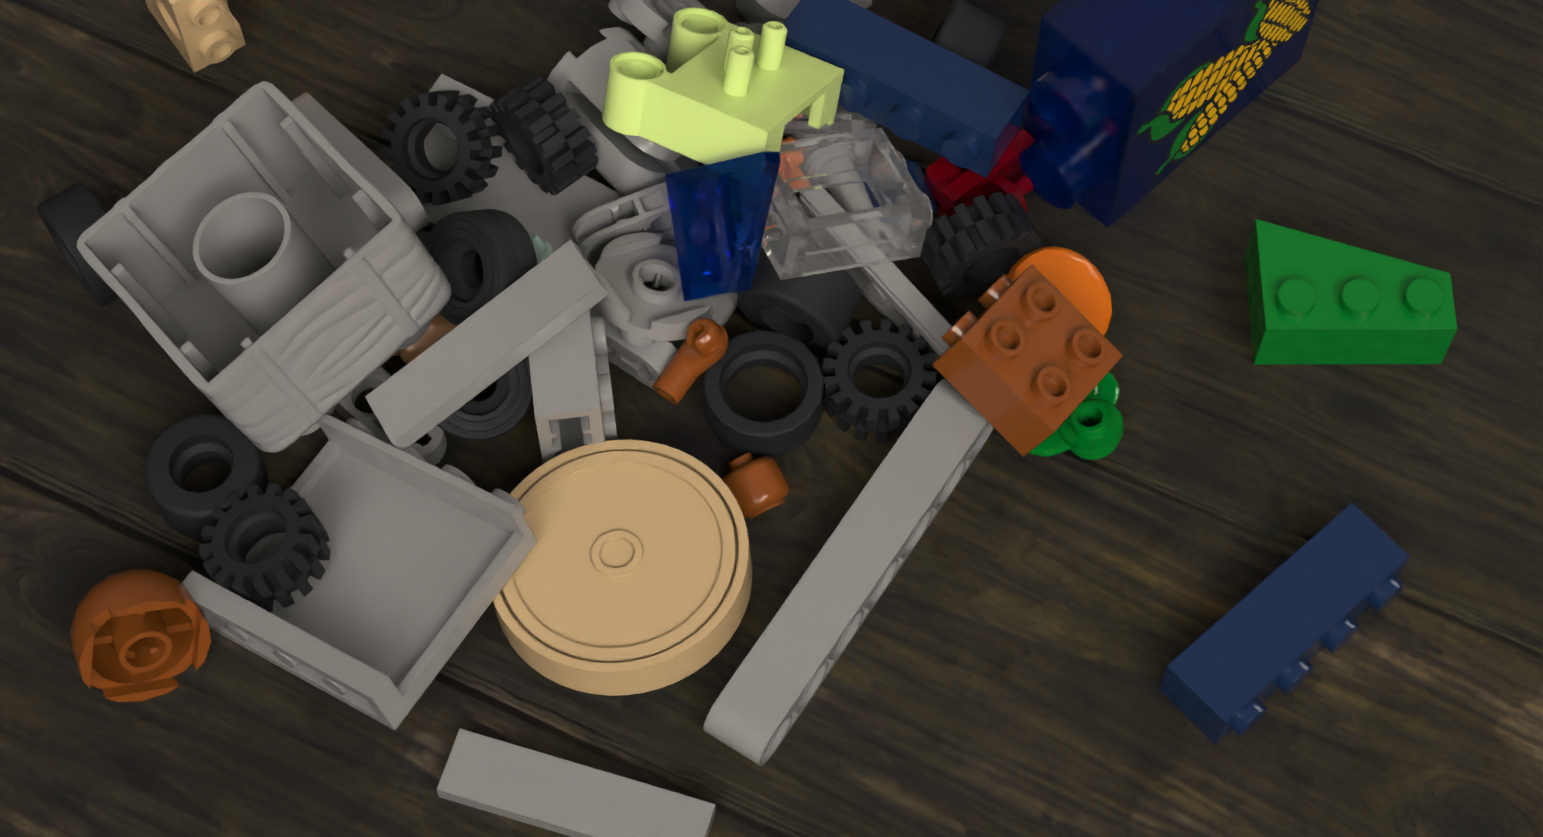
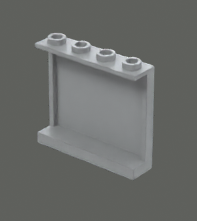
[182,414,537,730]

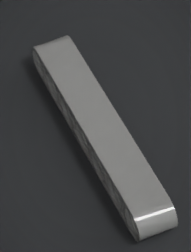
[703,379,994,766]

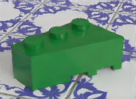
[1244,219,1457,365]

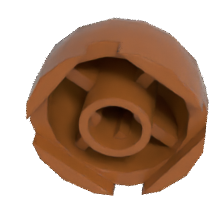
[70,569,211,702]

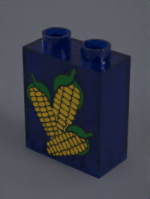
[1019,0,1319,228]

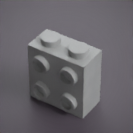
[529,309,618,464]

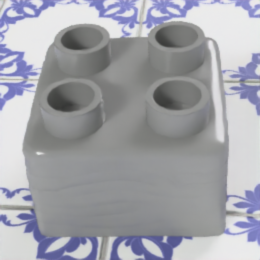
[77,81,451,453]

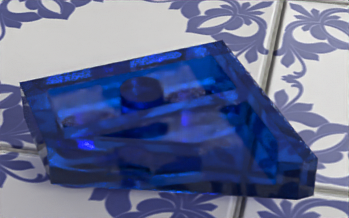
[665,151,781,301]

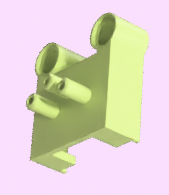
[602,7,844,187]

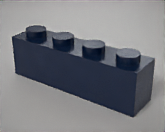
[783,0,1030,178]
[1159,503,1410,745]

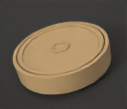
[492,439,752,696]

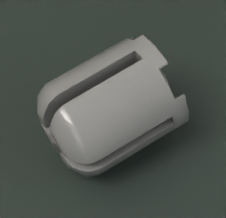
[547,26,698,197]

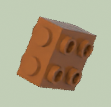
[932,264,1123,457]

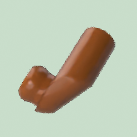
[652,318,729,405]

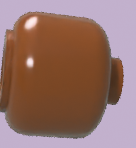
[722,452,790,519]

